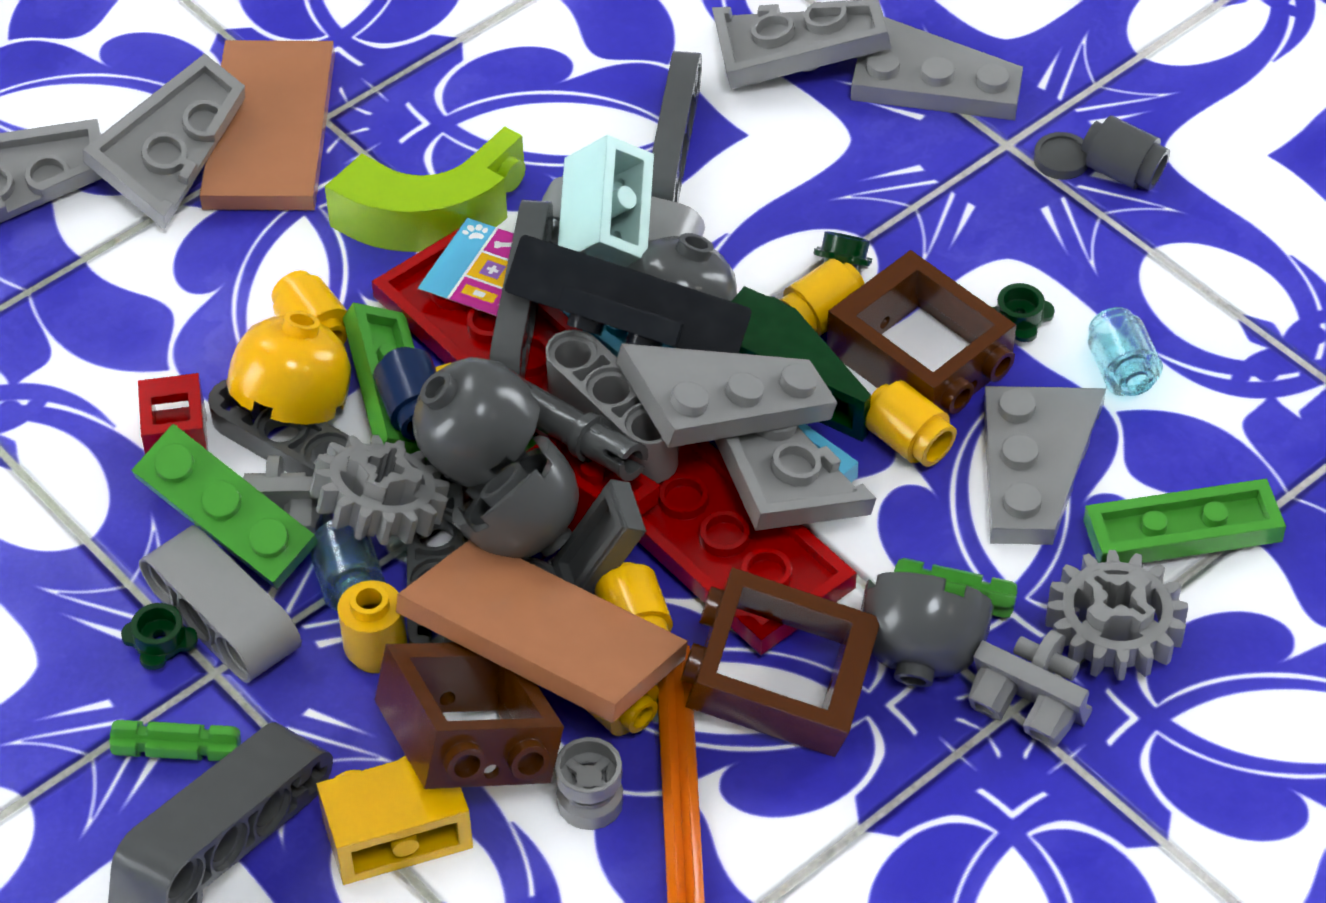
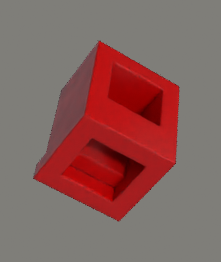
[138,373,208,454]

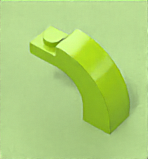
[324,126,526,252]

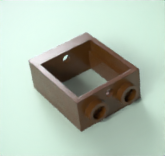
[827,250,1016,414]
[681,567,879,757]
[375,642,564,789]

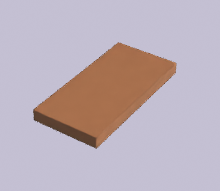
[200,40,335,210]
[396,540,688,723]

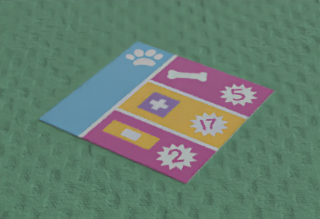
[417,218,514,316]

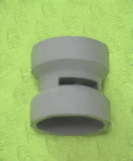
[555,737,624,830]

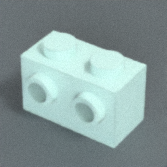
[558,134,654,268]

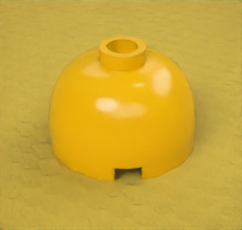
[226,311,351,425]

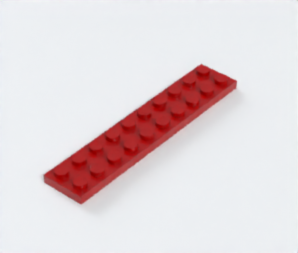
[372,228,857,655]

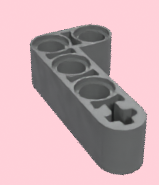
[108,722,333,903]

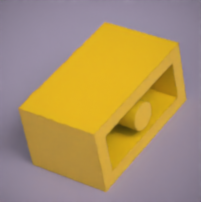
[316,755,473,885]

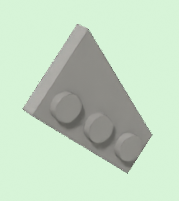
[851,17,1023,121]
[83,53,245,230]
[0,118,102,223]
[616,343,837,448]
[984,386,1106,545]
[715,425,877,531]

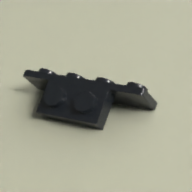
[504,235,752,354]

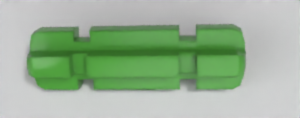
[894,558,1018,618]
[109,720,241,761]

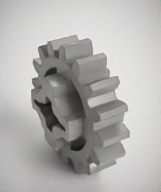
[309,435,450,545]
[1045,550,1188,680]

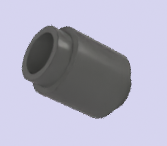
[1081,115,1171,190]

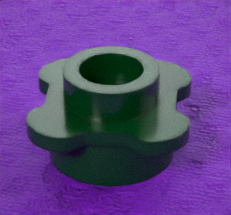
[813,231,873,270]
[992,283,1055,342]
[121,603,198,670]

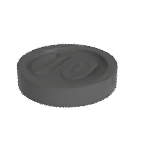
[1034,132,1088,180]

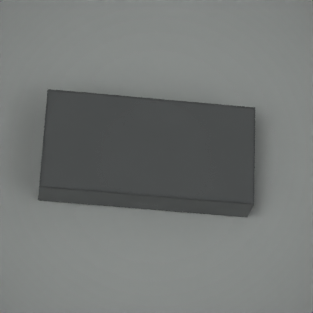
[551,479,646,595]

